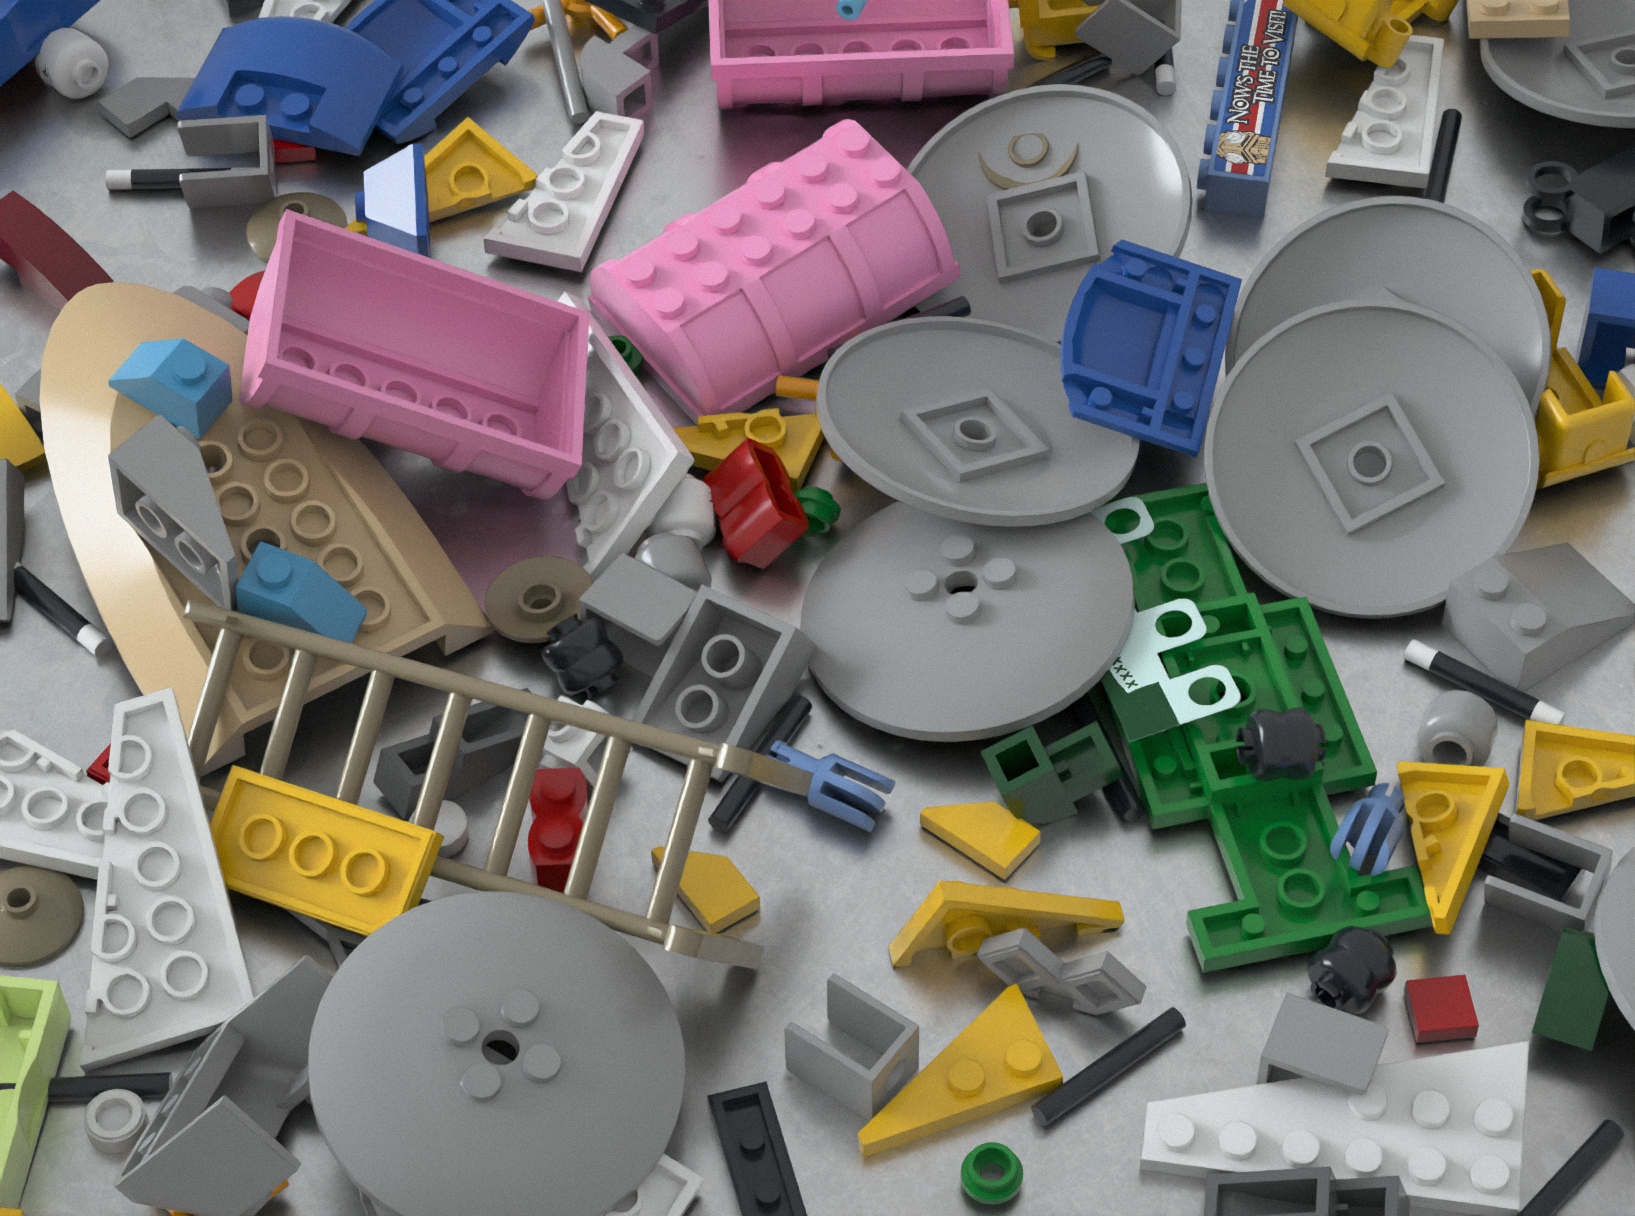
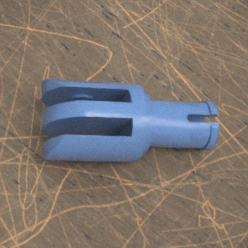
[767,740,896,832]
[1330,783,1405,876]

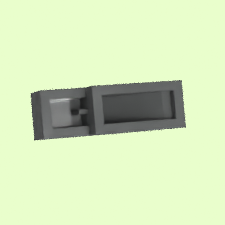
[373,688,531,819]
[1204,1166,1410,1216]

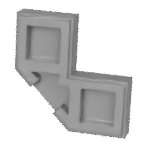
[98,77,195,138]
[977,928,1147,1015]

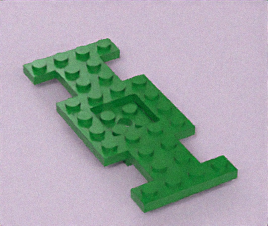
[1100,483,1433,973]

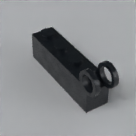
[1523,144,1635,253]

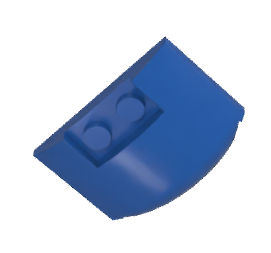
[346,0,535,144]
[176,16,404,156]
[1060,239,1242,457]

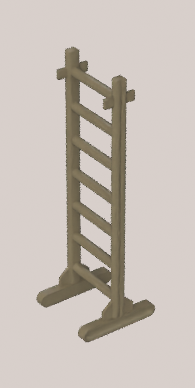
[183,599,814,969]

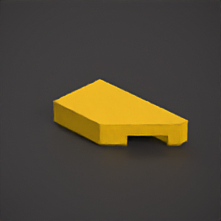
[920,801,1041,880]
[651,846,760,933]

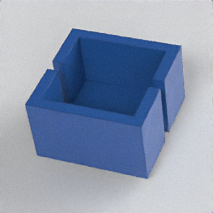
[1576,267,1635,390]

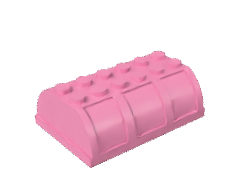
[708,0,1014,109]
[587,119,960,425]
[239,209,590,501]

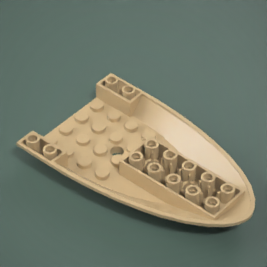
[40,282,494,777]

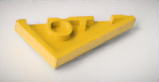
[344,117,538,237]
[858,983,1063,1158]

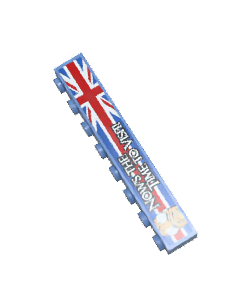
[1197,0,1298,218]

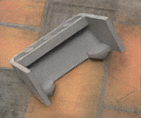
[113,954,333,1216]

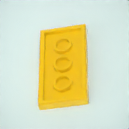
[210,765,444,937]

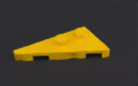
[673,404,825,492]
[1515,720,1635,820]
[1396,761,1510,935]
[888,880,1125,967]

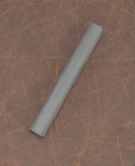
[541,0,590,124]

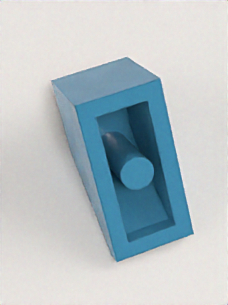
[108,338,233,439]
[236,541,367,644]

